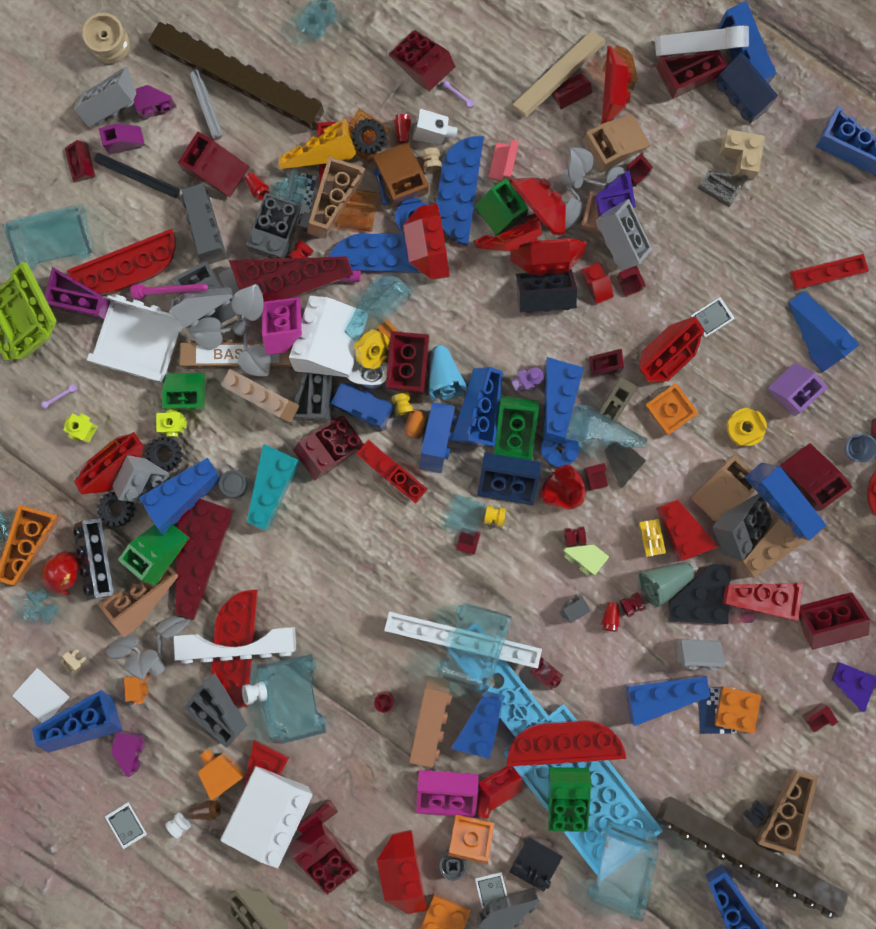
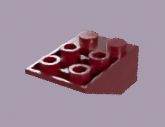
[388,29,456,92]
[178,131,249,198]
[293,415,364,481]
[779,443,853,511]
[289,820,359,895]

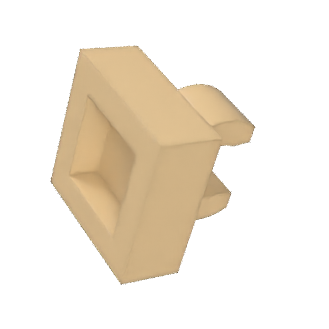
[60,649,86,676]

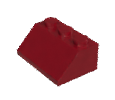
[385,331,430,395]
[799,592,870,650]

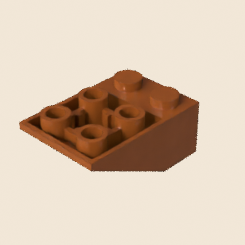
[373,142,429,207]

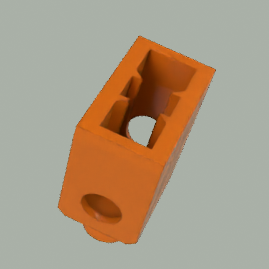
[198,749,246,801]

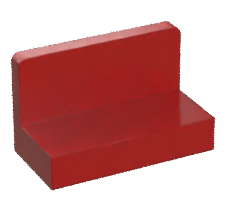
[478,766,522,811]

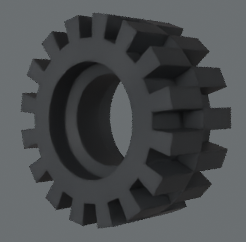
[351,118,387,155]
[145,436,183,472]
[96,492,135,527]

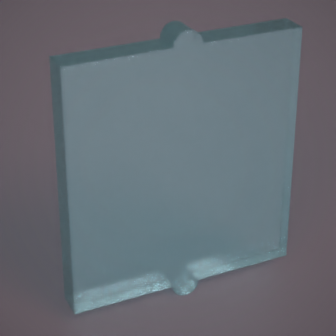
[445,494,486,536]

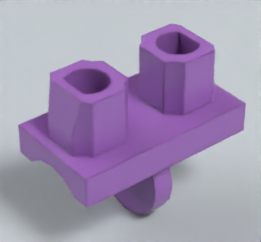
[511,368,544,392]

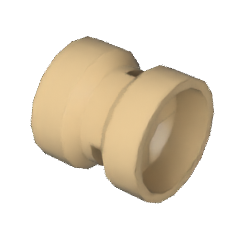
[421,147,442,173]

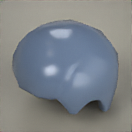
[844,434,876,462]

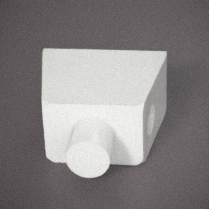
[412,109,457,144]

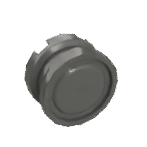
[219,470,248,498]
[439,849,467,881]

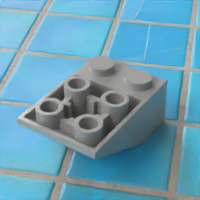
[170,287,233,328]

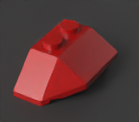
[601,46,632,124]
[509,177,566,235]
[403,204,450,280]
[510,238,586,276]
[639,316,705,383]
[74,432,143,495]
[377,830,428,914]

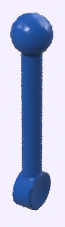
[374,168,389,206]

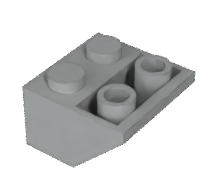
[112,455,169,503]
[676,639,725,671]

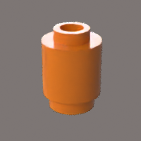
[404,410,427,439]

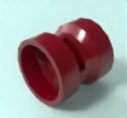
[564,526,587,548]
[620,592,646,618]
[374,691,394,713]

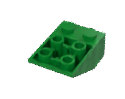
[118,524,189,586]
[548,767,592,832]

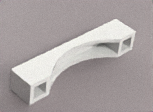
[174,627,296,664]

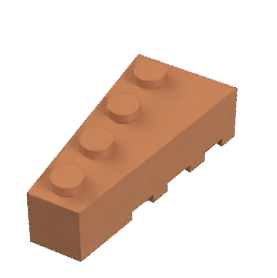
[409,675,452,768]

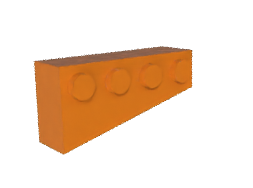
[0,505,62,585]

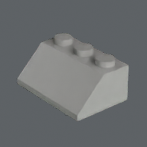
[74,67,137,127]
[596,199,652,271]

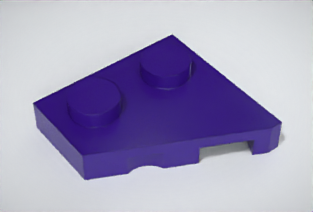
[595,171,636,215]
[832,662,876,713]

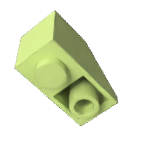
[562,545,609,576]

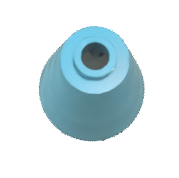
[429,345,467,401]

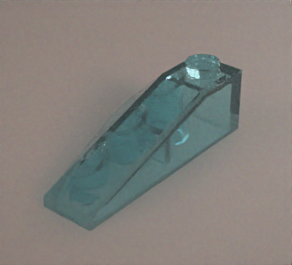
[344,275,413,342]
[566,405,647,448]

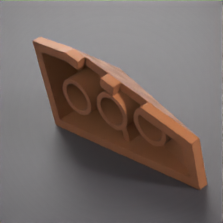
[98,566,178,637]

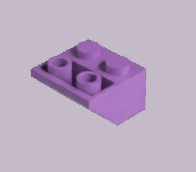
[767,363,828,416]

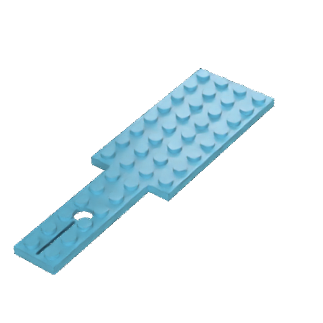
[445,622,663,881]

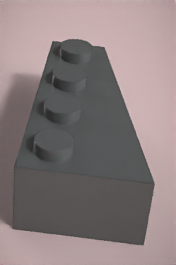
[181,183,228,264]

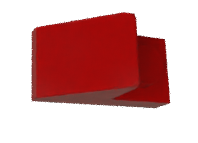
[581,262,614,305]

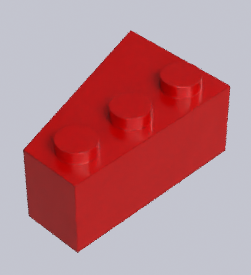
[656,500,719,561]

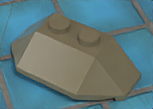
[225,888,288,929]

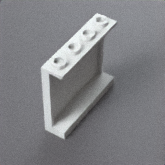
[87,295,183,384]

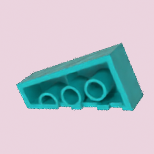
[247,444,301,531]

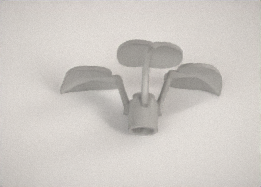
[561,147,626,230]
[189,284,271,376]
[106,616,191,680]

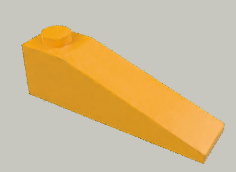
[278,119,356,169]

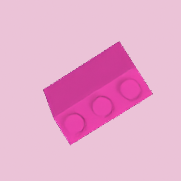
[262,297,302,355]
[416,770,478,818]

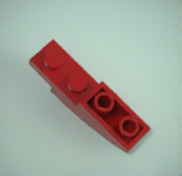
[356,439,428,504]

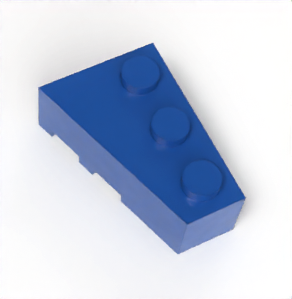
[419,402,457,473]

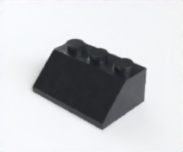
[516,269,577,313]

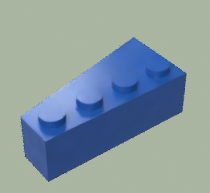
[717,0,776,83]
[815,106,876,176]
[543,357,584,444]
[452,367,503,447]
[139,458,220,535]
[745,462,826,541]
[625,674,710,726]
[32,690,123,753]
[706,864,768,929]

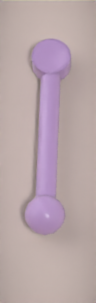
[442,81,474,108]
[41,384,77,409]

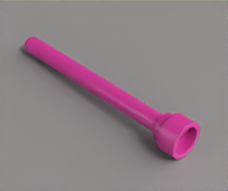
[130,284,208,300]

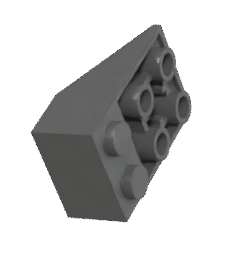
[246,193,301,259]
[173,261,237,323]
[712,493,772,560]
[477,888,539,929]

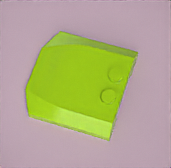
[0,262,57,360]

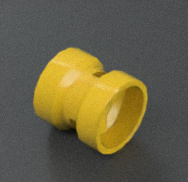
[391,392,413,416]
[484,505,506,527]

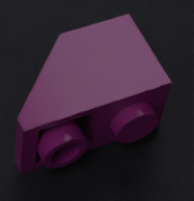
[133,85,176,118]
[99,124,145,154]
[111,730,145,777]

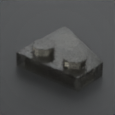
[697,171,748,207]
[604,436,646,488]

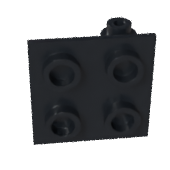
[509,837,563,892]

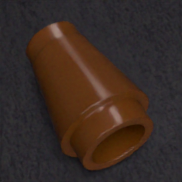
[189,800,221,820]

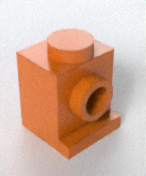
[124,674,149,704]

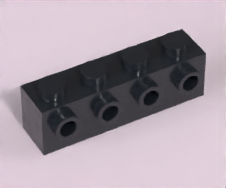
[73,518,114,601]

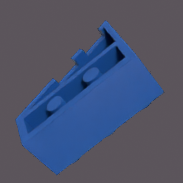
[331,383,393,431]
[451,691,505,759]

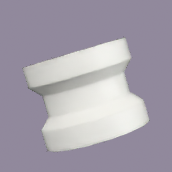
[165,812,191,839]

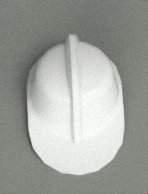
[347,358,388,389]

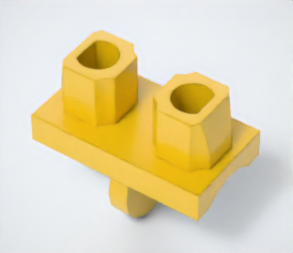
[639,519,666,557]

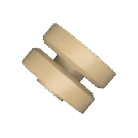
[82,13,130,64]

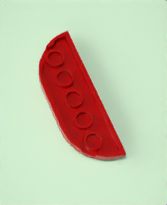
[66,228,176,295]
[211,589,259,707]
[507,720,626,767]

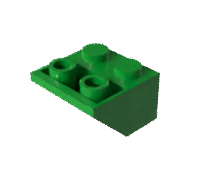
[475,178,528,236]
[162,373,206,411]

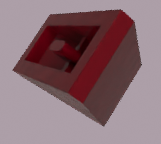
[589,349,624,375]

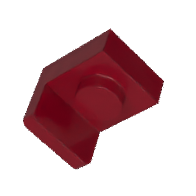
[529,657,563,690]

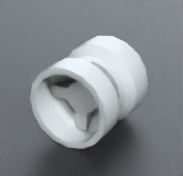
[242,681,267,705]

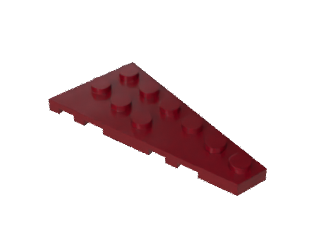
[228,256,354,302]
[175,499,235,620]

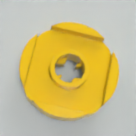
[354,329,390,369]
[726,408,767,447]

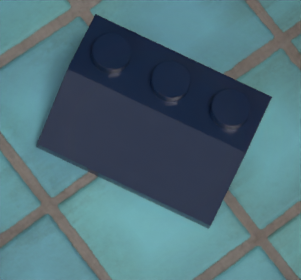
[715,53,778,124]
[477,452,541,505]

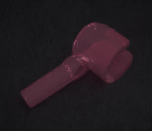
[741,609,755,623]

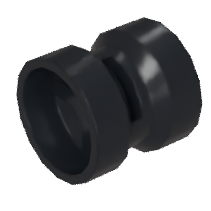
[742,800,771,828]

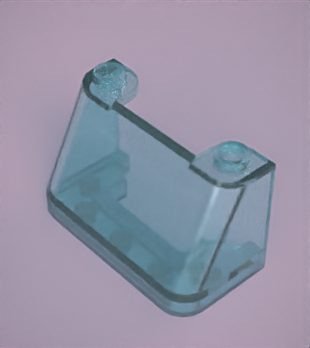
[2,204,94,270]
[436,602,512,693]
[257,654,327,744]
[588,821,658,921]

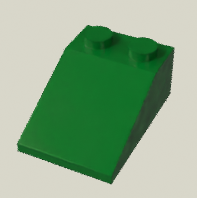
[494,396,539,460]

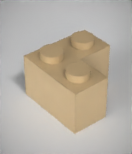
[719,129,765,180]

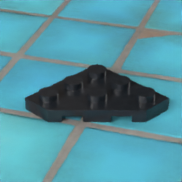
[669,565,731,624]

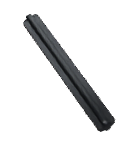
[94,153,180,198]

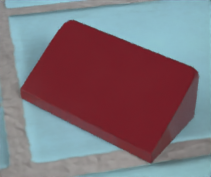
[551,73,592,109]
[65,140,95,183]
[297,800,338,833]

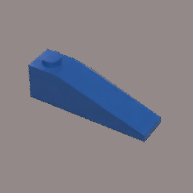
[788,291,859,373]

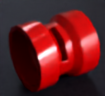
[288,240,314,258]

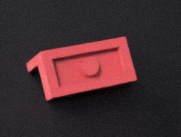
[488,140,519,181]

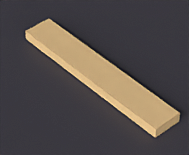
[513,31,605,117]

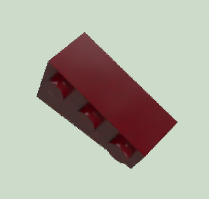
[656,50,727,99]

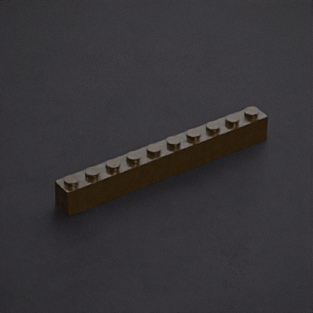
[148,21,324,131]
[655,796,848,919]

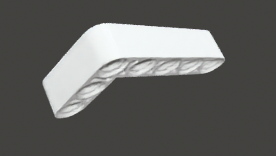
[655,26,749,56]

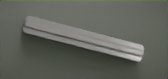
[190,70,223,140]

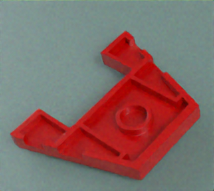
[473,213,542,252]

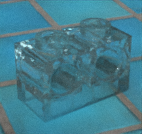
[296,0,337,42]

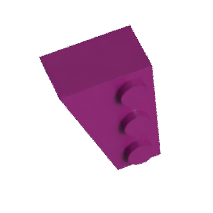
[45,267,110,320]

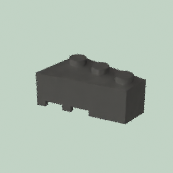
[293,372,333,421]
[183,673,248,748]

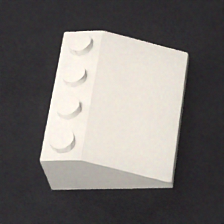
[289,296,369,377]
[220,766,313,868]

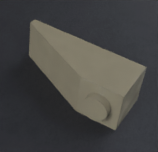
[589,376,637,439]

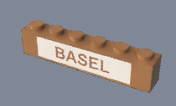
[180,340,293,369]

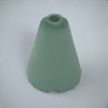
[638,562,694,608]

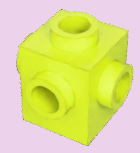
[156,409,187,438]
[63,413,98,443]

